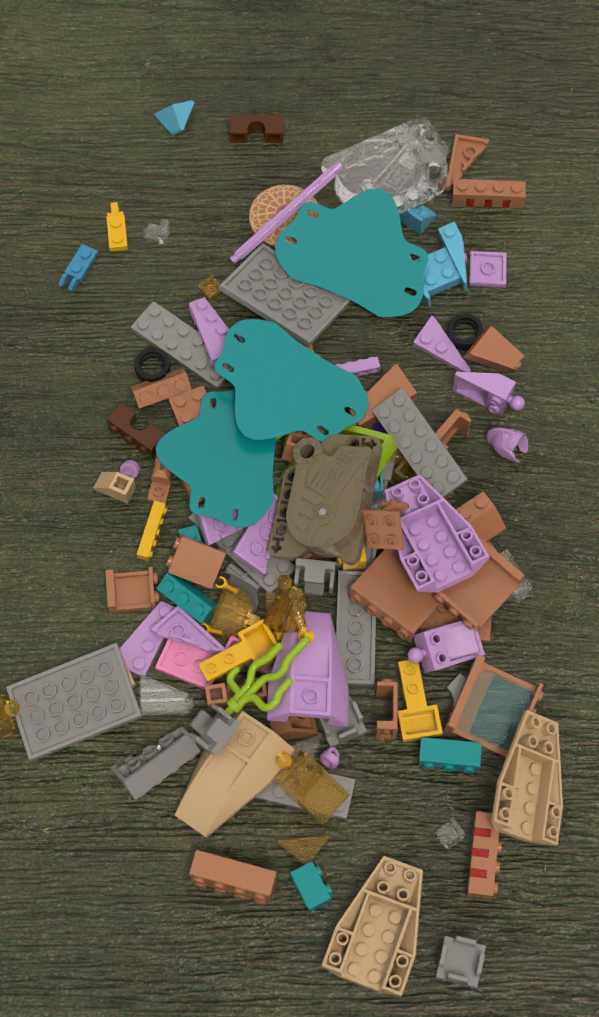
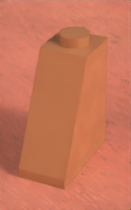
[463,326,524,373]

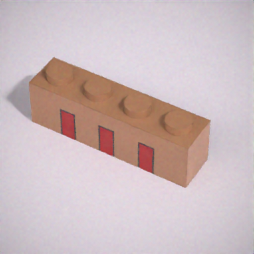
[452,179,526,208]
[467,811,502,900]

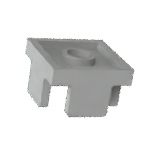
[294,558,336,596]
[316,696,367,747]
[188,704,241,756]
[436,936,486,989]

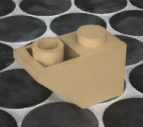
[93,472,136,504]

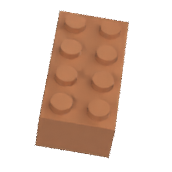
[189,850,277,905]

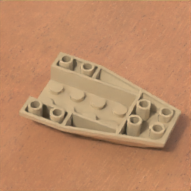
[491,710,563,846]
[175,711,295,838]
[322,856,423,997]

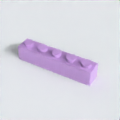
[335,357,380,377]

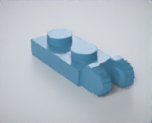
[58,244,98,291]

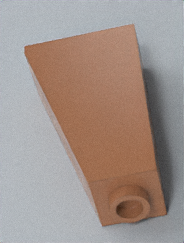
[349,364,417,428]

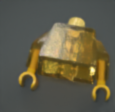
[201,576,260,638]
[263,586,314,642]

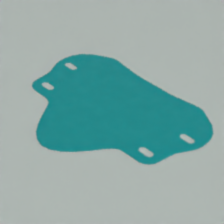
[275,189,428,317]
[214,319,369,442]
[156,389,276,528]

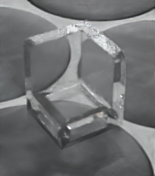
[143,219,170,245]
[435,817,465,850]

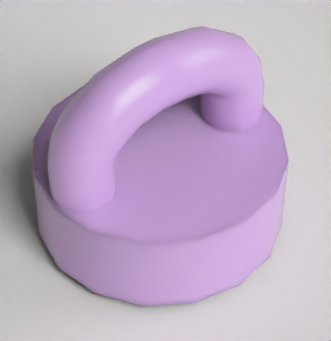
[120,460,141,479]
[319,747,340,769]

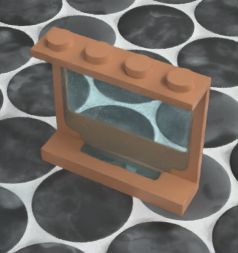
[444,654,544,758]

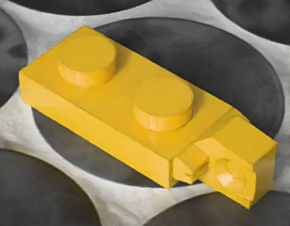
[106,202,128,252]

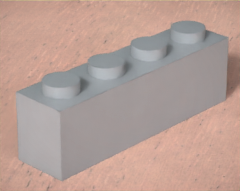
[110,727,200,800]

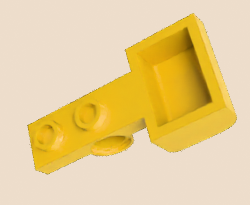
[198,619,277,683]
[397,660,443,742]

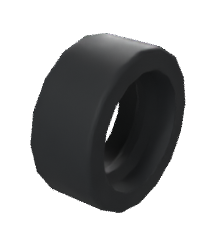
[447,314,483,351]
[135,348,170,382]

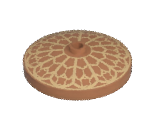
[249,185,319,249]

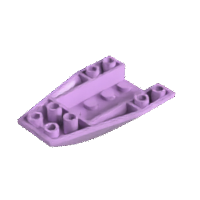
[385,474,490,593]
[267,610,349,727]

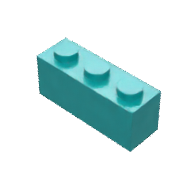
[156,573,220,624]
[418,737,482,774]

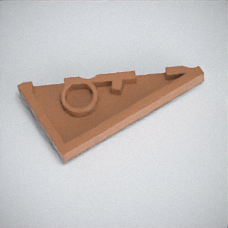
[446,134,489,191]

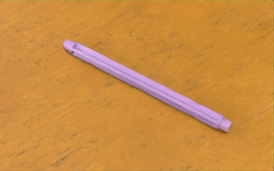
[230,161,344,264]

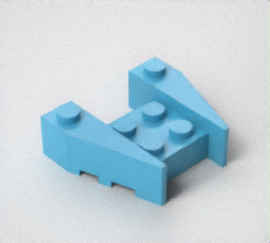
[409,222,467,307]

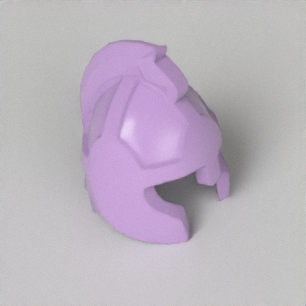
[486,427,529,463]

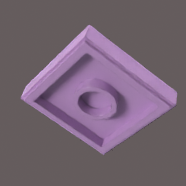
[469,251,507,288]

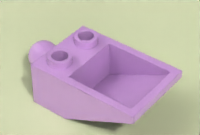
[452,372,525,416]
[408,620,485,673]

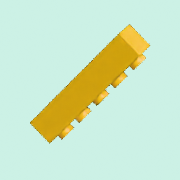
[136,500,168,561]

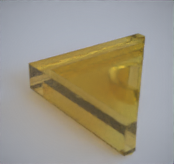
[277,835,330,865]

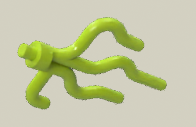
[224,636,310,716]

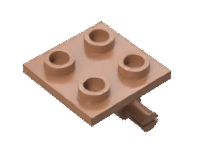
[363,500,408,550]

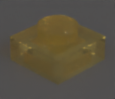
[198,275,222,301]

